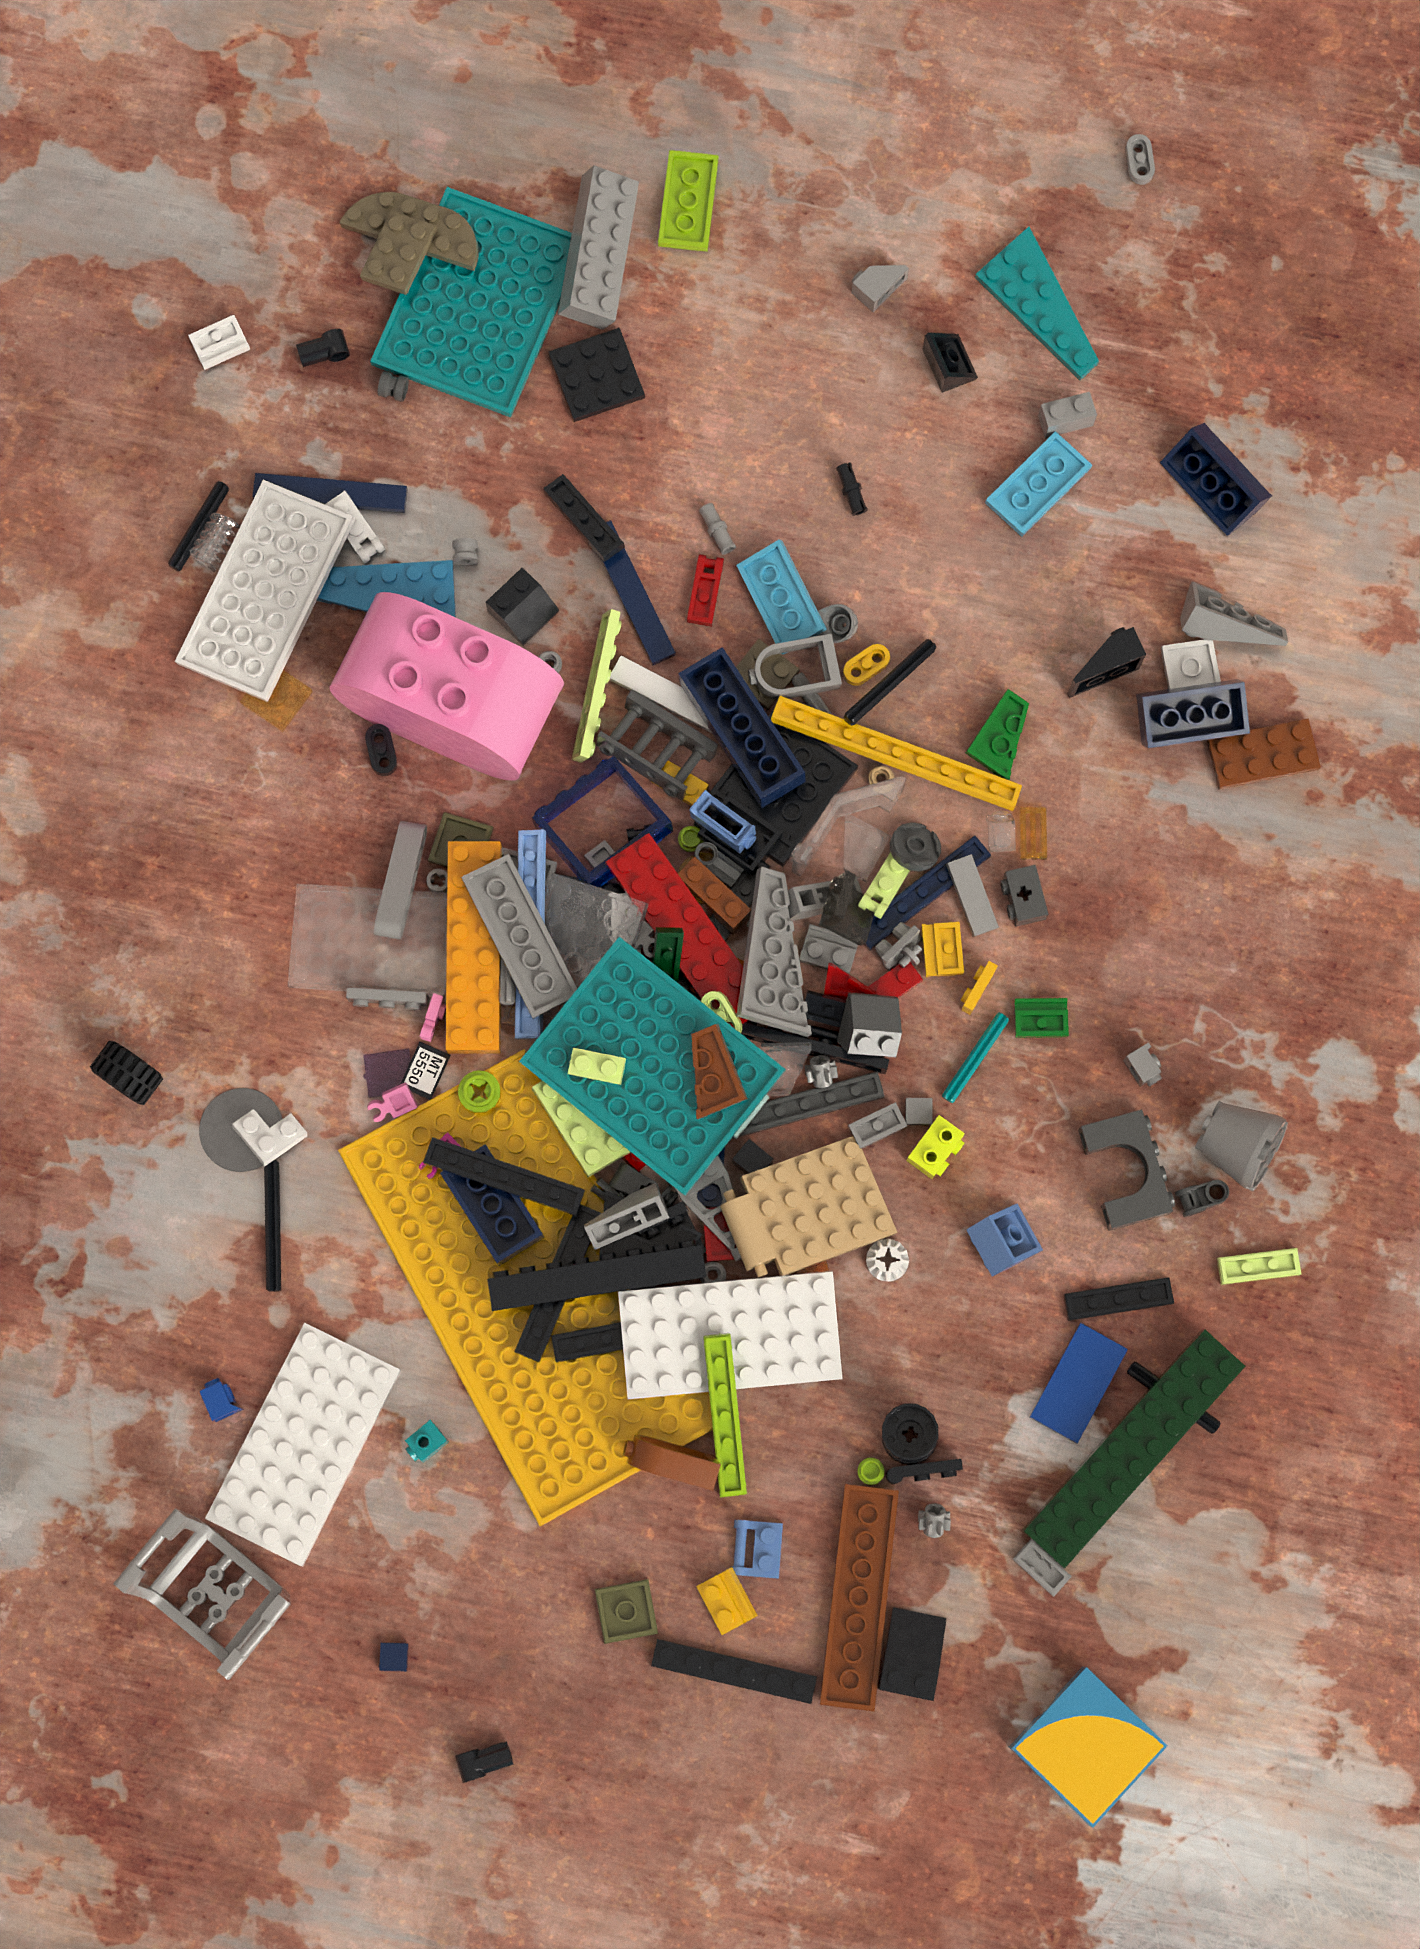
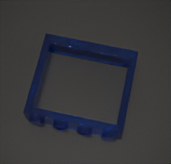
[532,755,673,893]

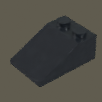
[1067,627,1146,698]
[878,1607,947,1701]

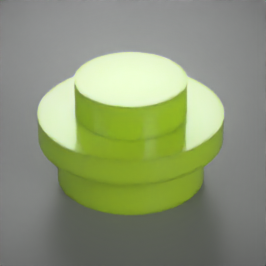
[678,826,703,852]
[857,1458,885,1485]

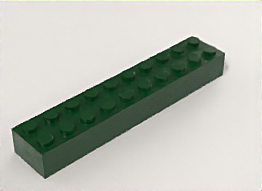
[1022,1329,1246,1569]

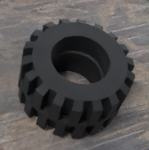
[90,1041,163,1105]

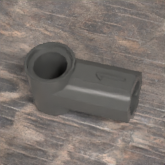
[693,842,744,888]

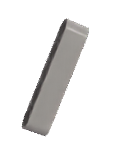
[374,821,427,940]

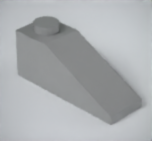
[788,877,863,921]
[584,1183,669,1250]

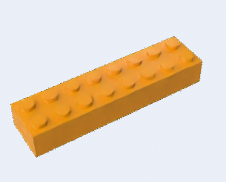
[446,841,502,1054]

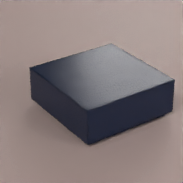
[379,1642,409,1671]

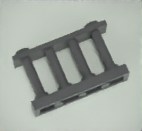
[596,689,719,801]

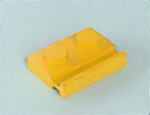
[921,922,964,977]
[696,1567,758,1635]

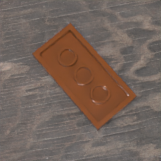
[1207,718,1321,790]

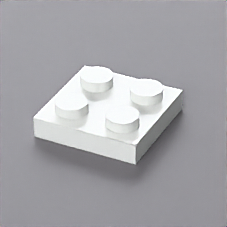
[1161,639,1221,689]

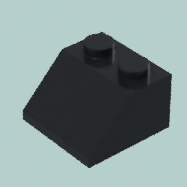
[486,567,559,646]

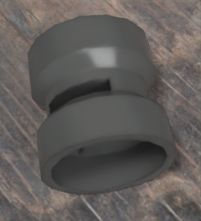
[377,371,409,402]

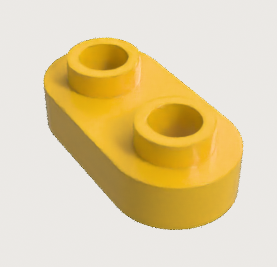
[843,644,890,686]

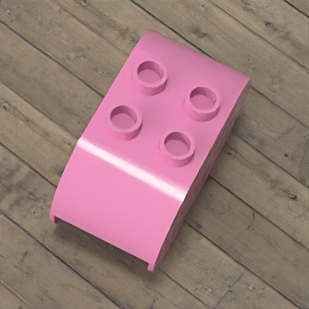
[330,592,564,781]

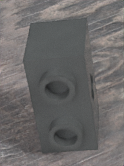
[1000,865,1049,927]

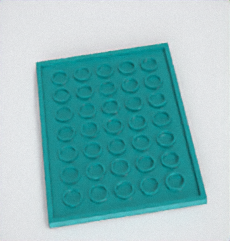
[370,187,572,417]
[519,937,786,1196]

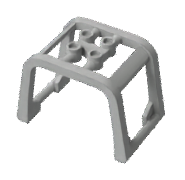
[113,1508,291,1680]

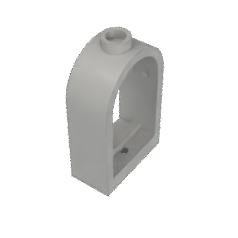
[748,634,842,700]

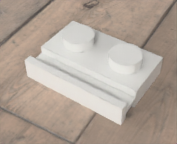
[188,315,250,370]

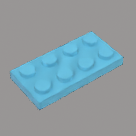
[985,431,1092,537]
[736,539,827,655]

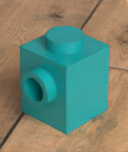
[405,1420,449,1463]

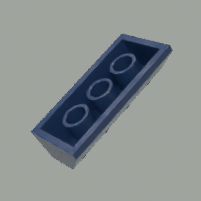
[1160,423,1272,536]

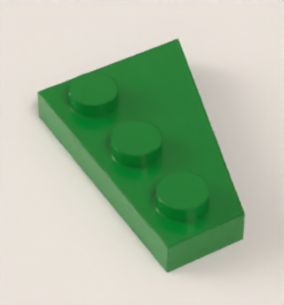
[965,689,1029,780]

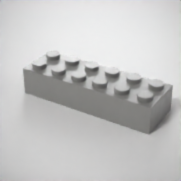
[558,165,639,330]

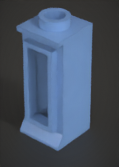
[689,790,756,853]

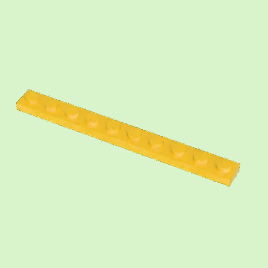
[771,696,1022,811]

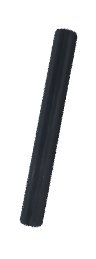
[843,639,936,726]
[264,1160,281,1292]

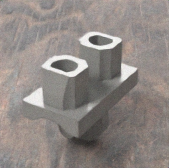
[875,922,922,971]

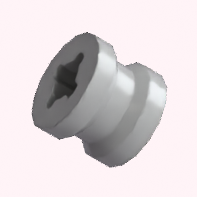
[452,538,478,565]

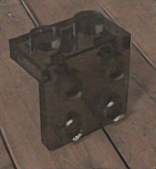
[819,870,875,946]

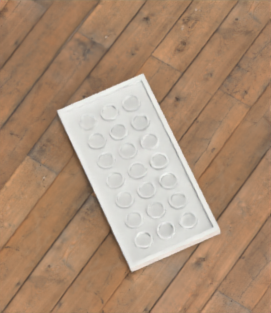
[175,480,355,702]
[618,1271,842,1399]
[205,1323,401,1567]

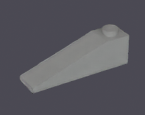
[1180,581,1288,646]

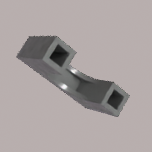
[1078,1110,1175,1231]

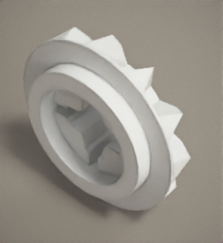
[866,1238,909,1282]

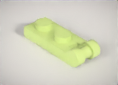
[858,852,910,919]

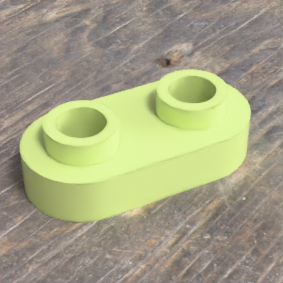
[701,991,742,1033]

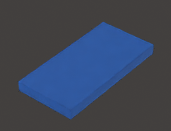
[1029,1323,1128,1444]

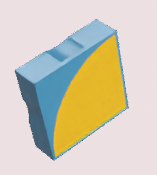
[1009,1666,1168,1828]

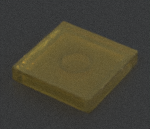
[240,670,313,732]

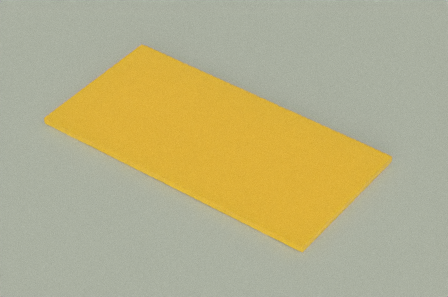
[338,1049,713,1526]

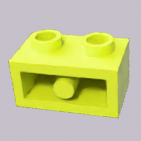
[906,1115,965,1179]

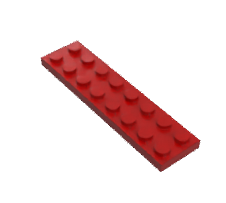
[605,833,748,1028]

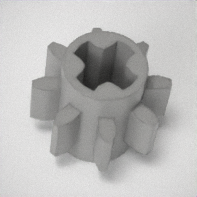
[804,1055,838,1088]
[918,1503,951,1538]

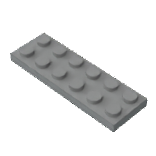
[461,854,577,1019]

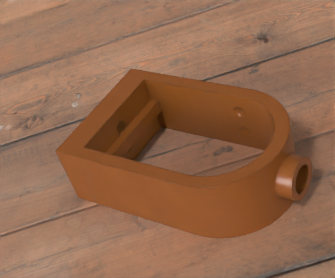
[623,1435,721,1491]

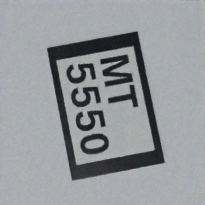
[401,1041,451,1100]

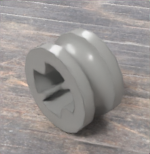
[426,869,448,894]

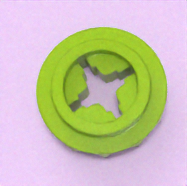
[458,1070,500,1113]

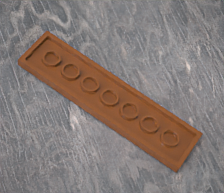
[820,1484,899,1712]

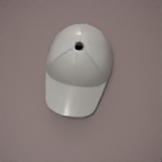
[817,604,858,643]

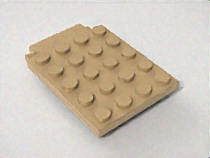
[720,1136,897,1278]

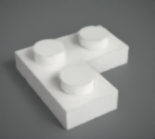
[232,1109,307,1167]

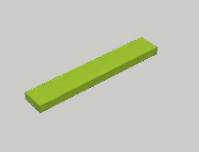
[703,1333,747,1497]

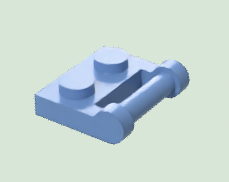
[731,1520,783,1579]

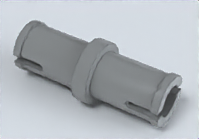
[699,503,736,555]

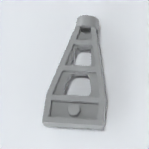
[674,1156,741,1261]

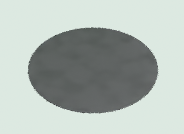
[199,1088,283,1172]

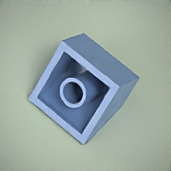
[966,1204,1043,1277]

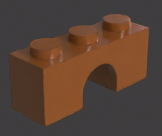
[678,857,751,934]

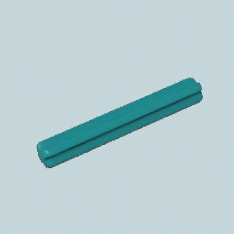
[942,1012,1009,1103]

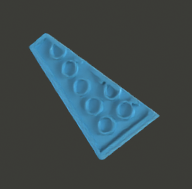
[317,560,456,617]

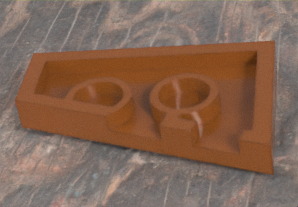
[691,1024,748,1119]

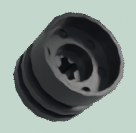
[882,1404,938,1465]

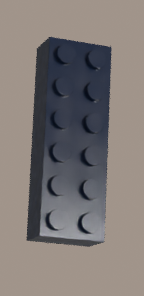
[678,647,806,808]

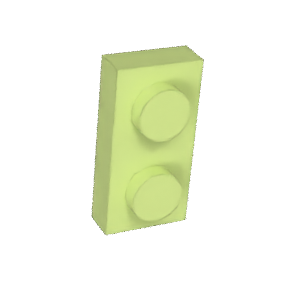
[568,1048,626,1085]

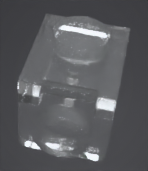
[986,811,1016,853]

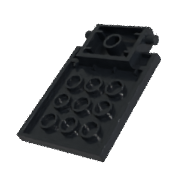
[694,708,858,876]

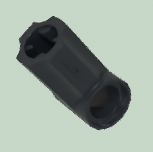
[296,329,350,367]
[455,1741,514,1783]

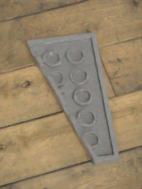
[736,867,812,1037]

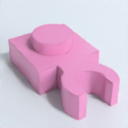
[420,993,446,1042]
[367,1082,418,1122]

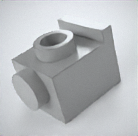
[1123,1043,1162,1087]

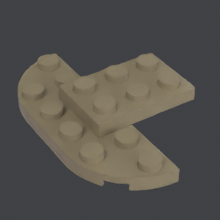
[339,192,479,295]

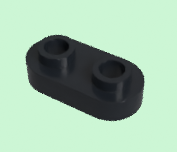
[365,724,398,776]

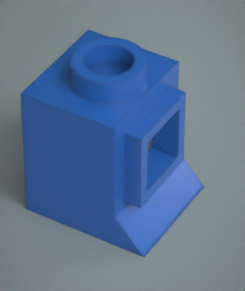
[199,1378,243,1422]

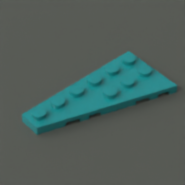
[975,227,1099,381]

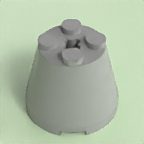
[1195,1101,1288,1191]

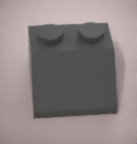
[837,992,902,1057]

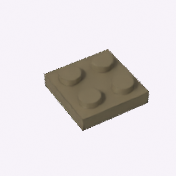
[736,639,799,710]

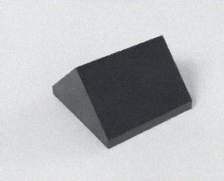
[922,332,978,393]

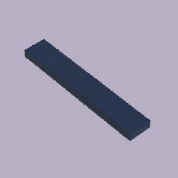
[252,473,408,513]
[599,520,676,666]
[853,835,991,951]

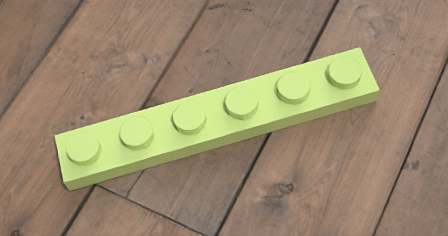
[571,609,621,763]

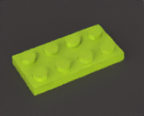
[658,150,719,252]

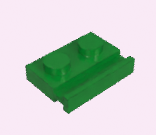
[1014,998,1069,1038]

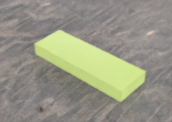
[1217,1248,1301,1285]

